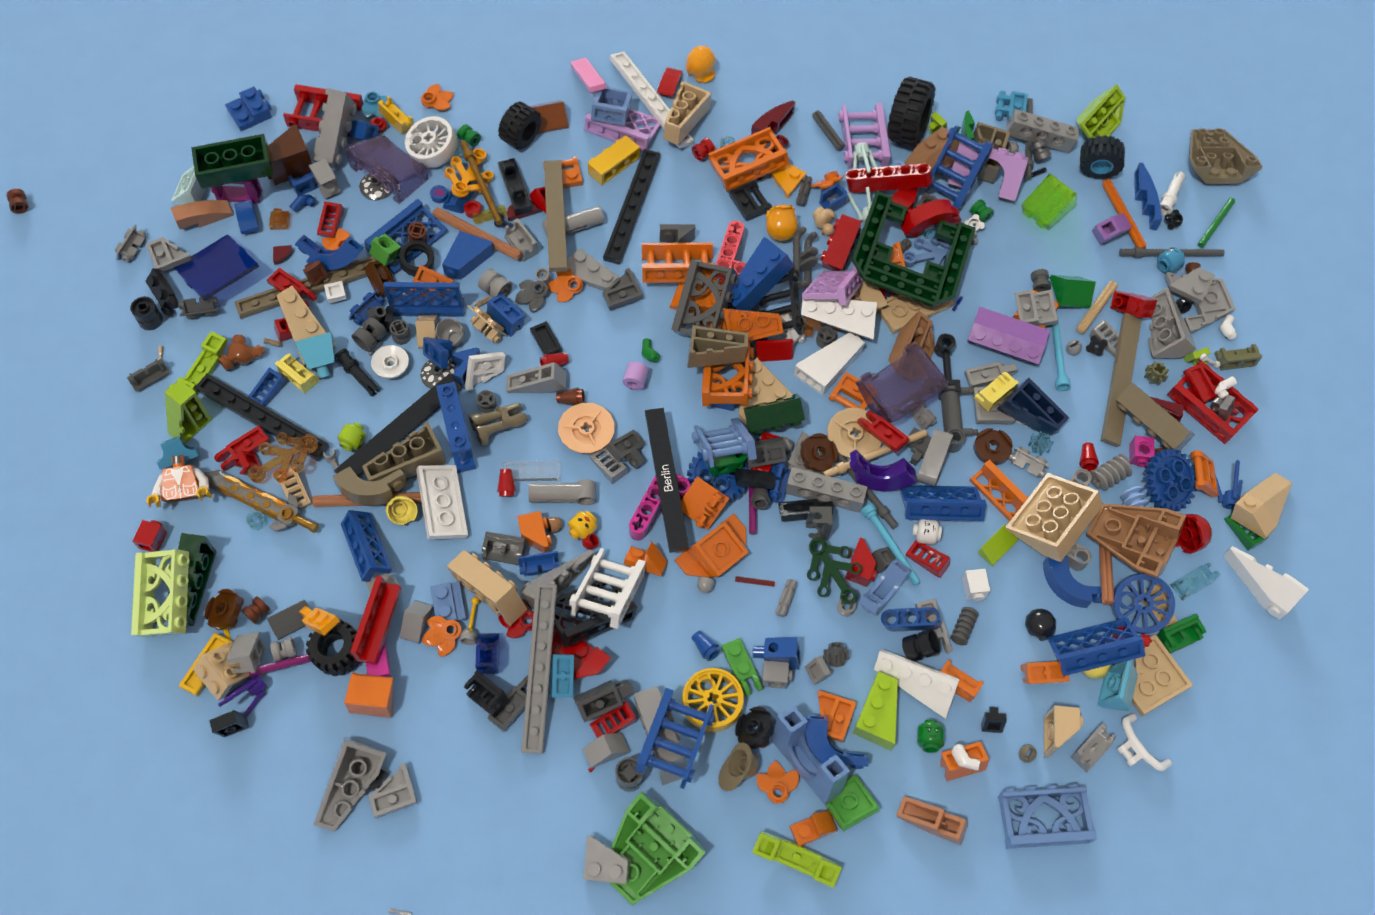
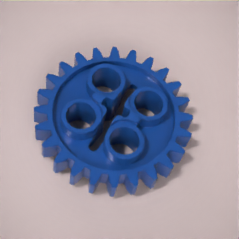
[1143,449,1197,511]
[687,451,749,503]

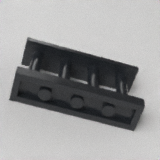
[753,268,804,341]

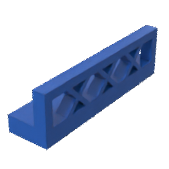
[341,510,392,582]

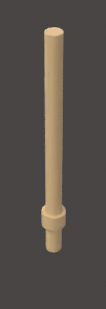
[822,429,928,477]

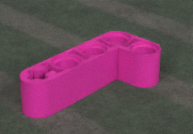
[629,474,690,541]

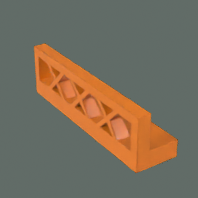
[969,459,1028,522]

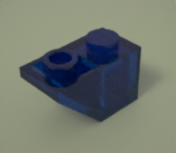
[475,633,500,674]

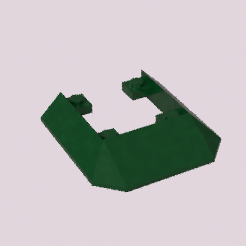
[851,191,976,307]

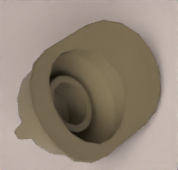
[718,742,759,791]

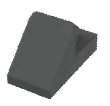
[660,224,695,243]

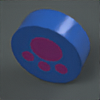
[430,185,448,203]

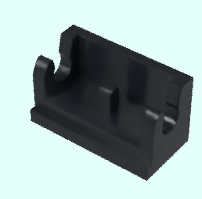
[464,670,510,718]

